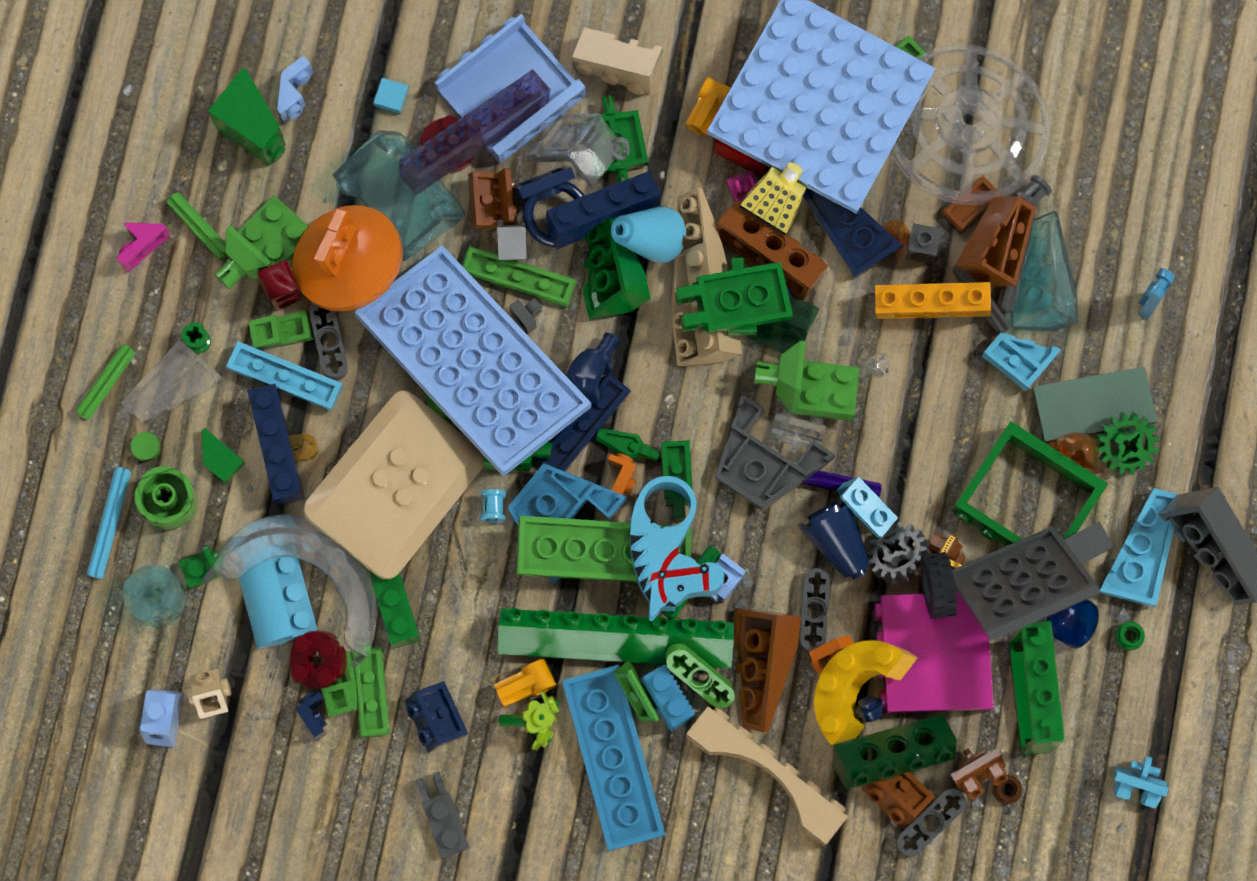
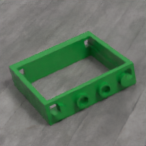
[952,421,1109,546]
[1007,621,1065,755]

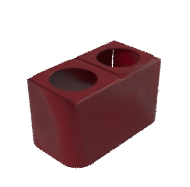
[256,260,302,311]

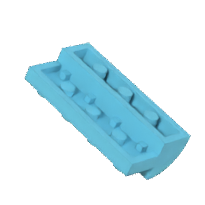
[228,522,317,649]

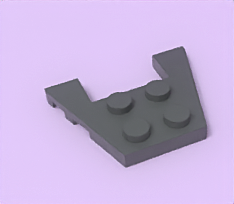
[715,395,835,511]

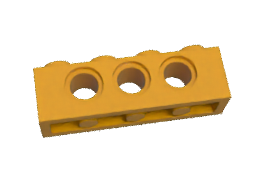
[875,282,991,319]

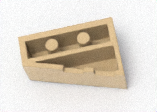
[572,27,662,95]

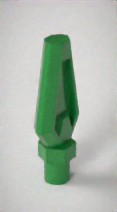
[596,428,661,463]

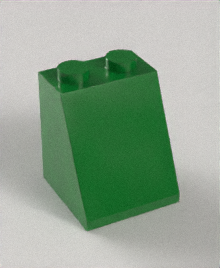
[208,67,286,166]

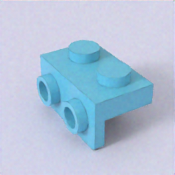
[836,477,898,538]

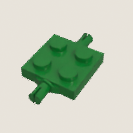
[583,95,649,183]

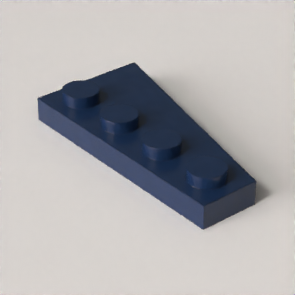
[803,187,904,278]

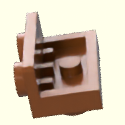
[468,168,516,230]

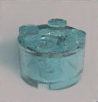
[123,565,188,628]

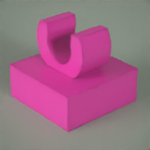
[726,170,758,202]

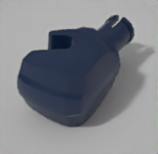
[566,332,620,404]

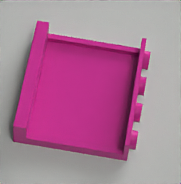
[874,593,994,715]

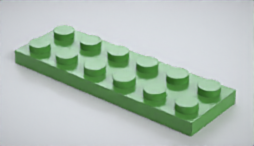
[516,516,692,583]

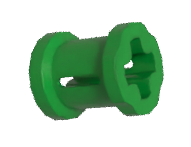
[181,322,211,354]

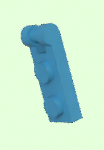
[1138,268,1175,319]

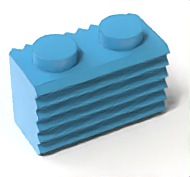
[641,665,695,732]

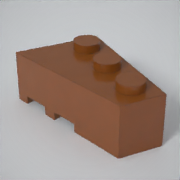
[955,196,1036,287]

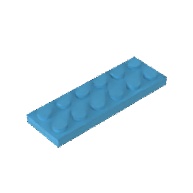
[562,665,665,852]

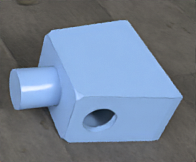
[140,689,184,748]

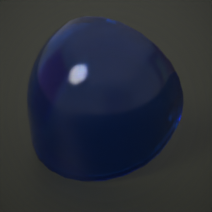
[1047,599,1099,648]

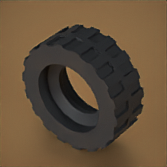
[920,552,957,620]

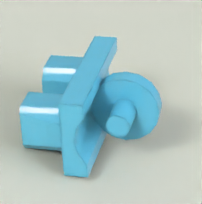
[1113,756,1169,808]

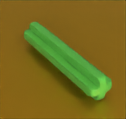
[167,192,227,260]
[76,344,135,420]

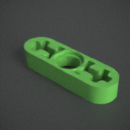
[665,643,735,708]

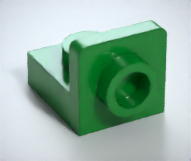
[178,545,224,590]

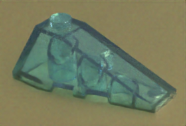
[1011,211,1078,331]

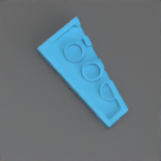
[1099,488,1179,607]

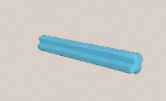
[87,467,131,579]

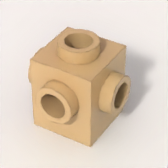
[187,668,231,719]

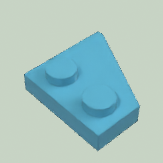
[982,333,1061,392]

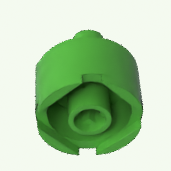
[135,466,198,530]

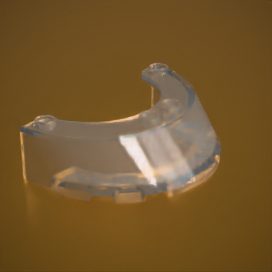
[202,515,379,668]

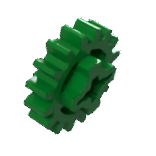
[1095,412,1160,475]

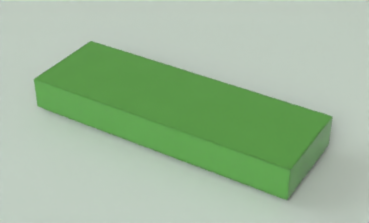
[352,647,390,738]

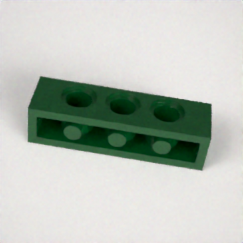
[833,714,957,790]

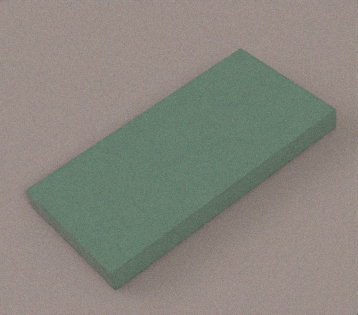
[1032,367,1157,443]

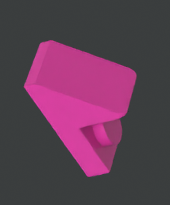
[116,222,171,273]

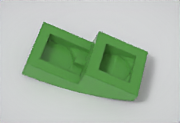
[249,310,314,349]
[319,651,357,717]

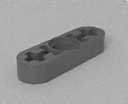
[309,304,348,381]
[799,568,830,653]
[896,789,966,857]

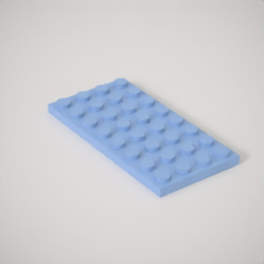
[355,245,591,477]

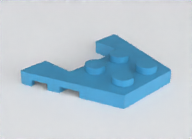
[507,463,628,585]

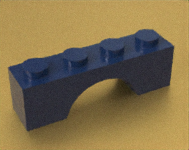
[545,171,661,249]
[247,384,305,507]

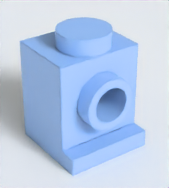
[707,554,746,603]

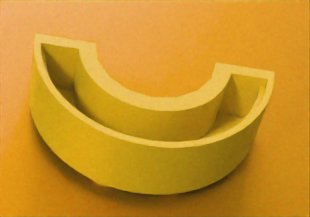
[814,641,918,746]

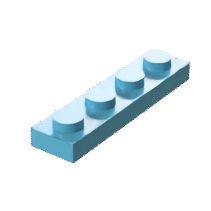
[226,341,343,411]

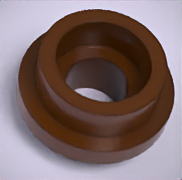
[992,775,1022,805]

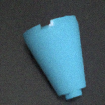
[611,206,686,263]

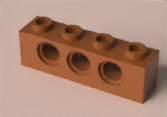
[716,199,828,301]

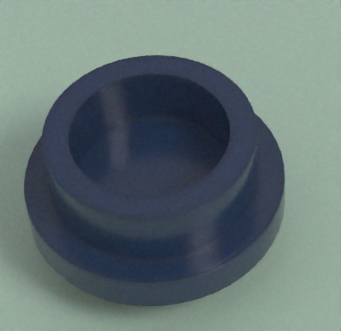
[854,696,884,722]

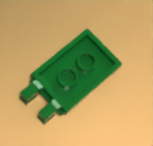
[675,262,793,334]

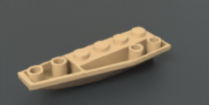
[671,188,742,366]

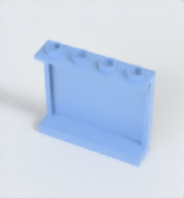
[435,14,586,164]

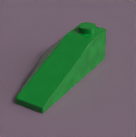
[583,217,651,319]

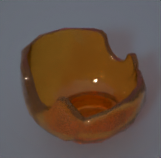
[1054,432,1098,468]

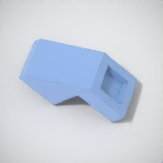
[277,56,313,123]

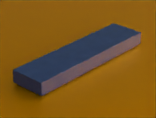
[537,374,631,471]

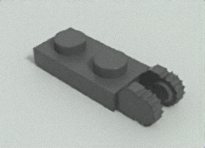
[416,772,470,859]

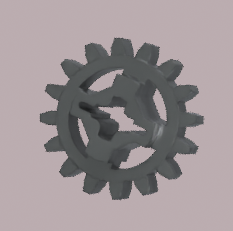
[867,522,931,585]

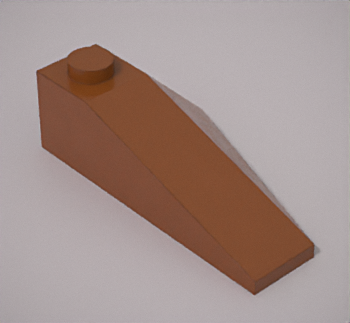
[733,608,801,732]

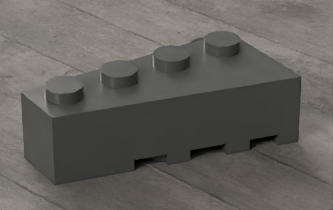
[1158,487,1257,606]

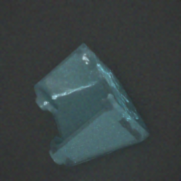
[332,130,465,261]

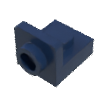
[295,692,327,741]

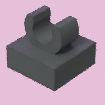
[509,298,543,334]

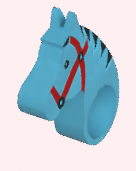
[629,476,724,622]

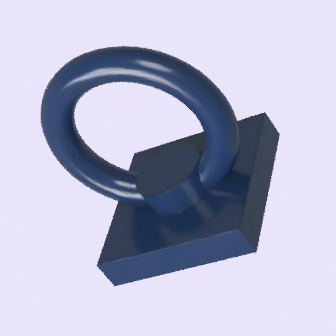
[514,165,585,247]

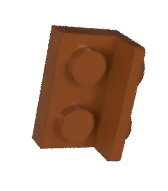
[862,772,935,829]

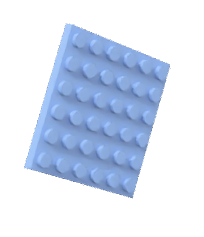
[707,0,936,214]

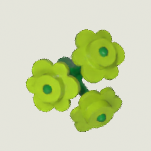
[498,690,560,750]

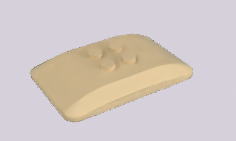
[303,391,484,580]

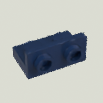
[405,681,468,753]

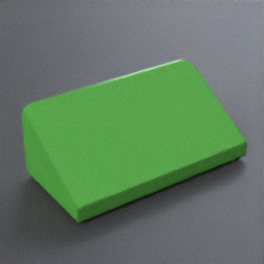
[614,661,659,721]

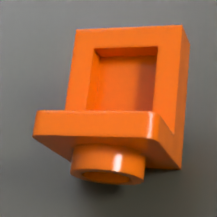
[608,453,637,496]

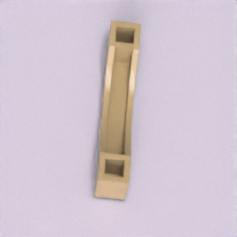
[686,706,848,847]

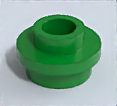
[1115,621,1145,651]

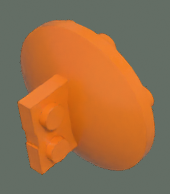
[292,205,403,311]

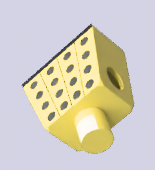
[739,162,806,235]

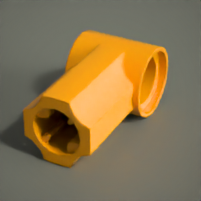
[686,77,731,137]
[494,659,557,708]

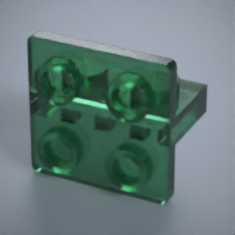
[746,296,819,353]

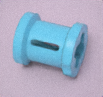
[479,489,506,523]

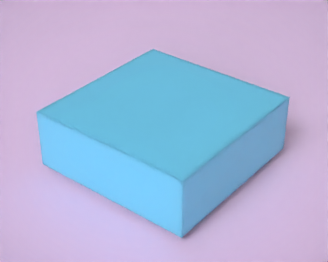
[374,78,409,114]

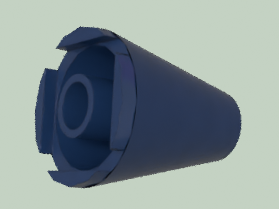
[798,501,869,580]

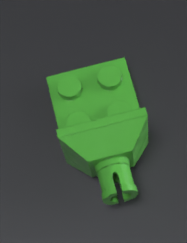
[214,195,309,290]
[754,341,859,421]

